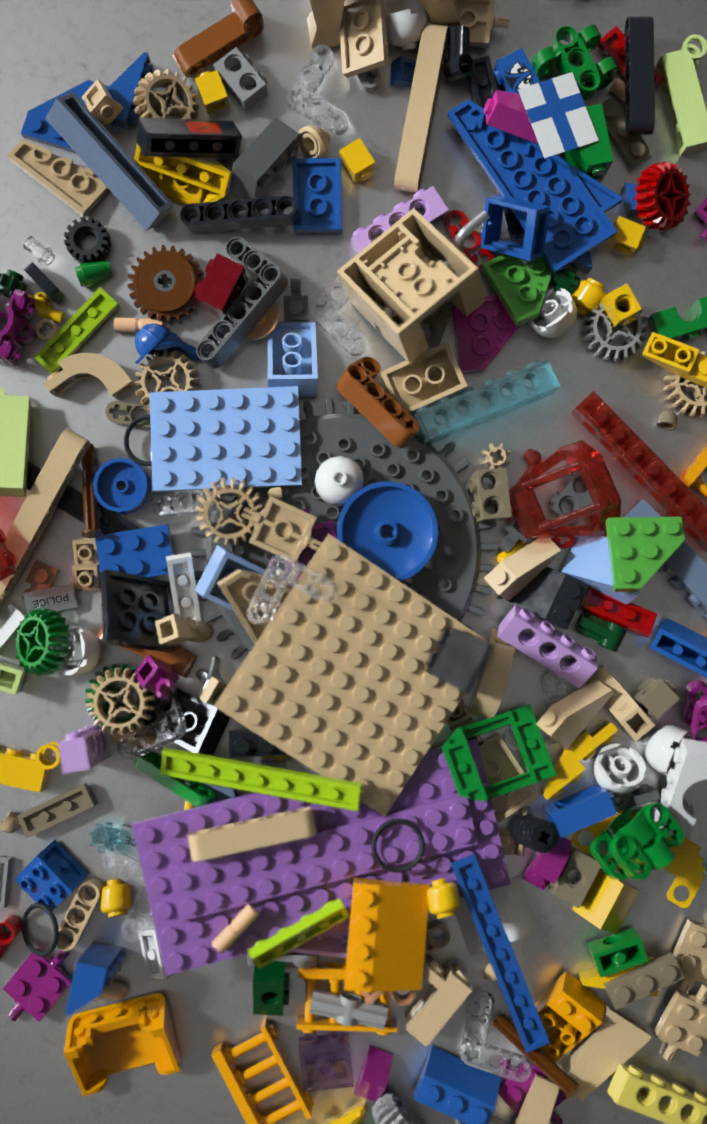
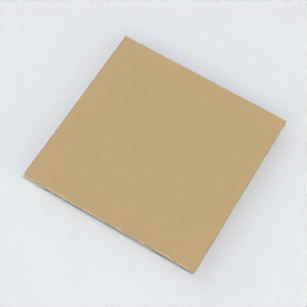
[214,534,495,817]

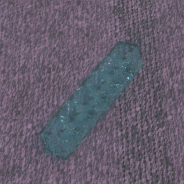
[414,360,560,447]

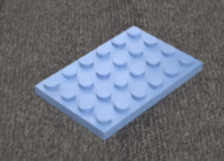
[150,386,302,492]

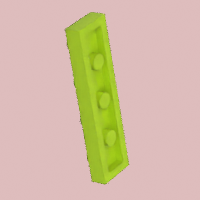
[34,287,120,374]
[248,898,350,969]

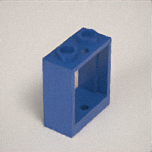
[481,195,550,261]
[543,783,618,838]

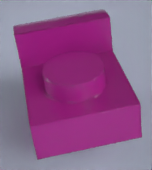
[522,836,572,891]

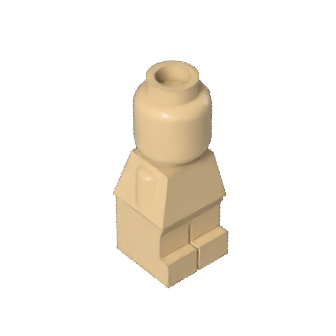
[155,614,212,646]

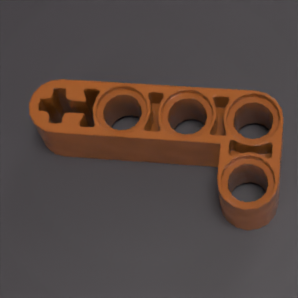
[172,0,264,78]
[337,356,420,449]
[96,626,198,678]

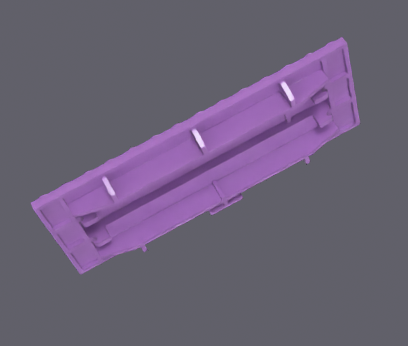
[132,737,511,976]

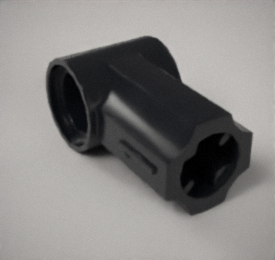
[442,26,475,81]

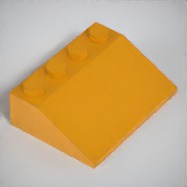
[344,877,430,993]

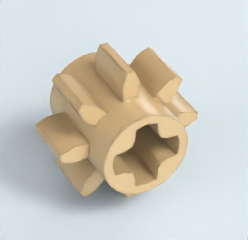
[481,443,511,469]

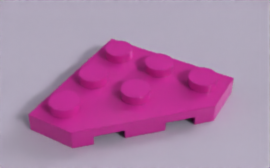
[453,295,522,373]

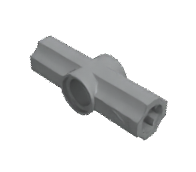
[309,989,388,1029]

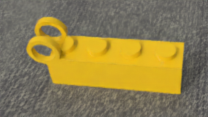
[0,742,62,793]

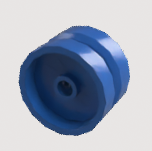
[93,458,153,515]

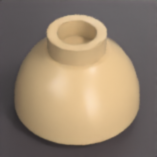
[298,125,330,158]

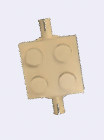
[428,0,509,48]
[241,496,323,563]
[672,919,707,994]
[653,983,707,1062]

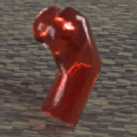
[520,449,542,486]

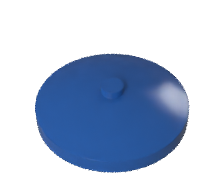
[337,481,438,581]

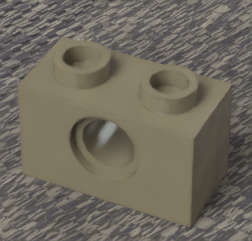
[548,845,601,908]

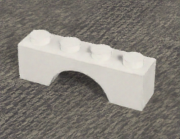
[654,738,707,839]

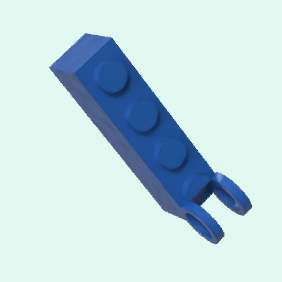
[650,618,707,678]

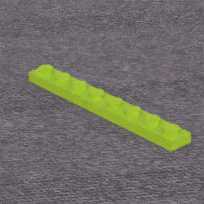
[160,748,362,811]

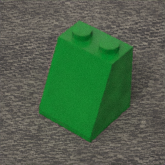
[559,104,614,182]

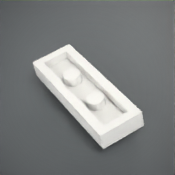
[166,552,201,620]

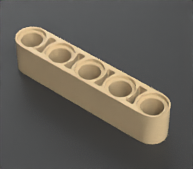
[187,807,317,861]

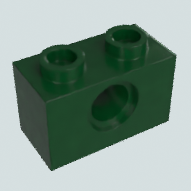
[253,961,290,1016]

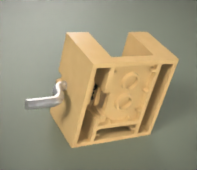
[337,208,489,363]

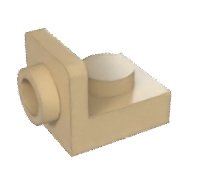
[82,79,123,125]

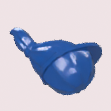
[135,323,202,364]

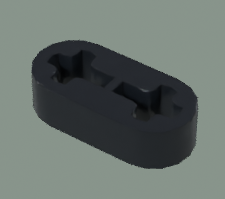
[23,262,64,303]

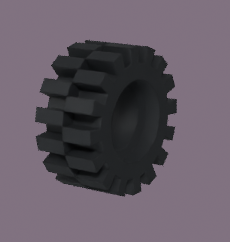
[64,217,111,263]

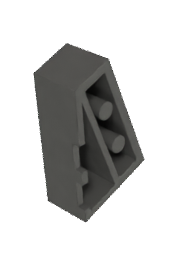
[229,117,299,200]

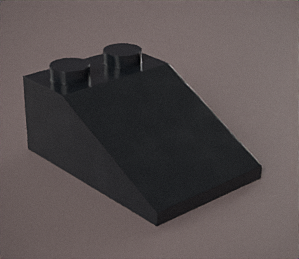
[497,566,588,630]
[425,627,494,694]
[143,687,230,756]

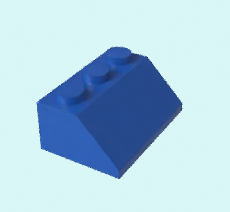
[65,941,124,1015]
[413,1046,501,1124]

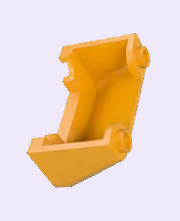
[64,993,181,1096]

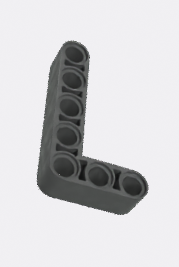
[196,237,288,369]

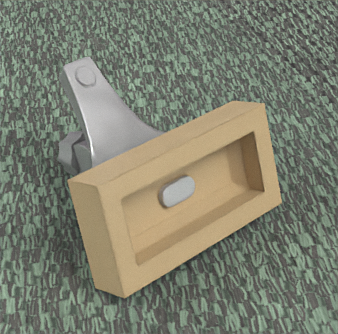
[195,656,229,706]

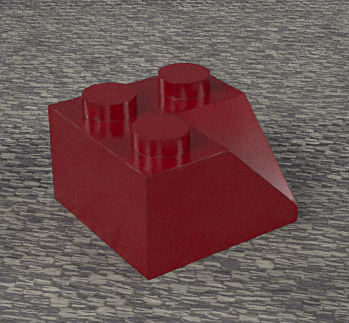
[194,253,248,318]

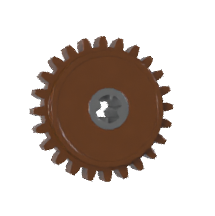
[127,245,204,324]

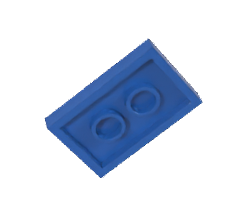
[292,158,342,233]
[95,524,174,577]

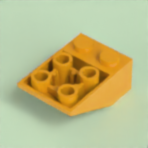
[535,971,605,1062]

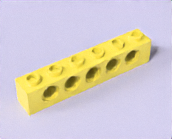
[607,1064,707,1124]

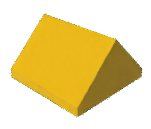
[573,869,640,934]

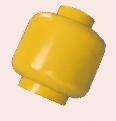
[571,277,607,316]
[427,878,461,918]
[100,879,133,918]

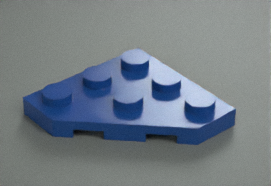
[21,80,109,154]

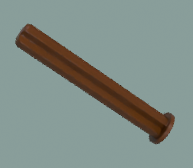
[81,443,102,538]
[493,1014,581,1099]

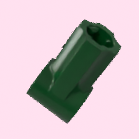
[573,611,627,653]

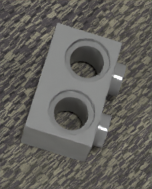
[213,47,268,112]

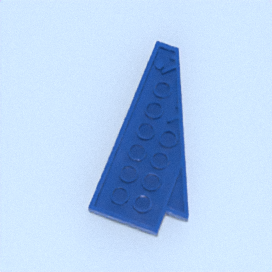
[447,99,623,274]

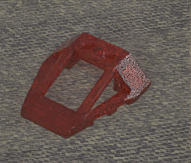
[509,440,621,538]

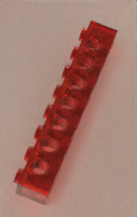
[571,391,707,552]

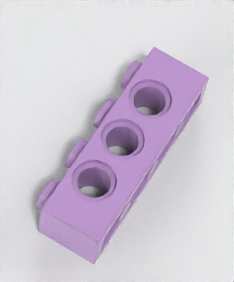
[351,186,449,254]
[498,604,598,688]
[58,725,111,774]

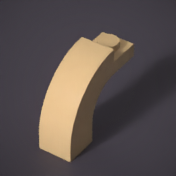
[44,353,135,400]
[469,628,515,719]

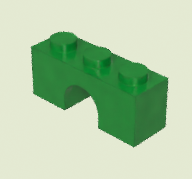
[647,296,707,341]

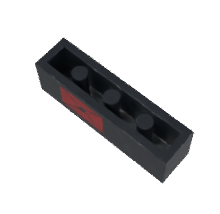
[136,118,242,158]

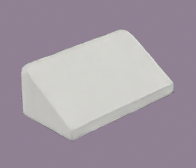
[0,602,25,654]
[138,927,175,980]

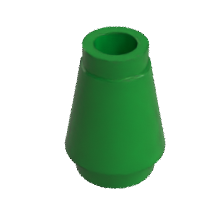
[74,260,113,287]

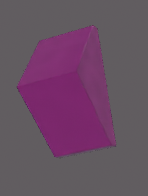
[354,1045,393,1102]

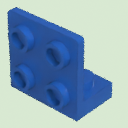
[15,840,89,914]

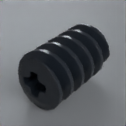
[510,814,559,853]

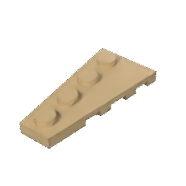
[7,138,109,217]

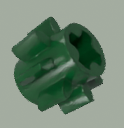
[551,265,581,295]
[0,269,27,299]

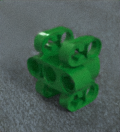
[531,24,619,100]
[590,803,684,880]

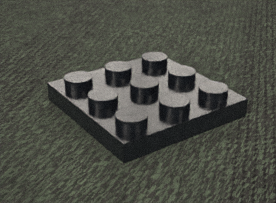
[101,569,176,653]

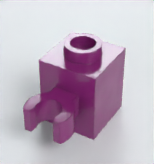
[133,654,180,700]

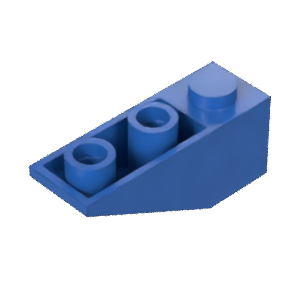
[107,52,153,131]

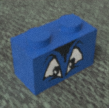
[493,48,540,94]

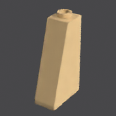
[562,1001,652,1100]

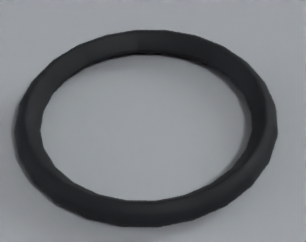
[124,415,152,466]
[371,818,425,873]
[21,903,59,956]

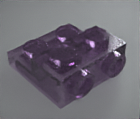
[299,1031,354,1092]

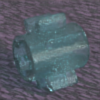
[89,822,121,853]

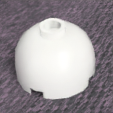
[386,7,429,51]
[528,288,577,338]
[315,456,364,507]
[60,626,101,676]
[643,725,690,776]
[594,743,646,795]

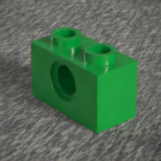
[587,928,649,978]

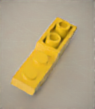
[642,332,707,388]
[540,720,618,800]

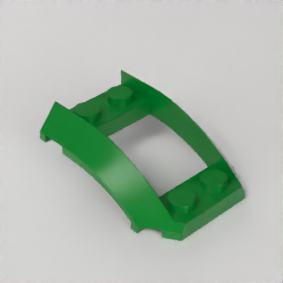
[442,704,557,802]

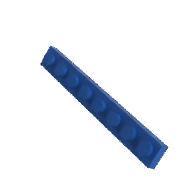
[450,854,550,1053]

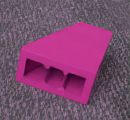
[484,90,539,144]

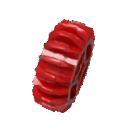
[633,162,692,231]

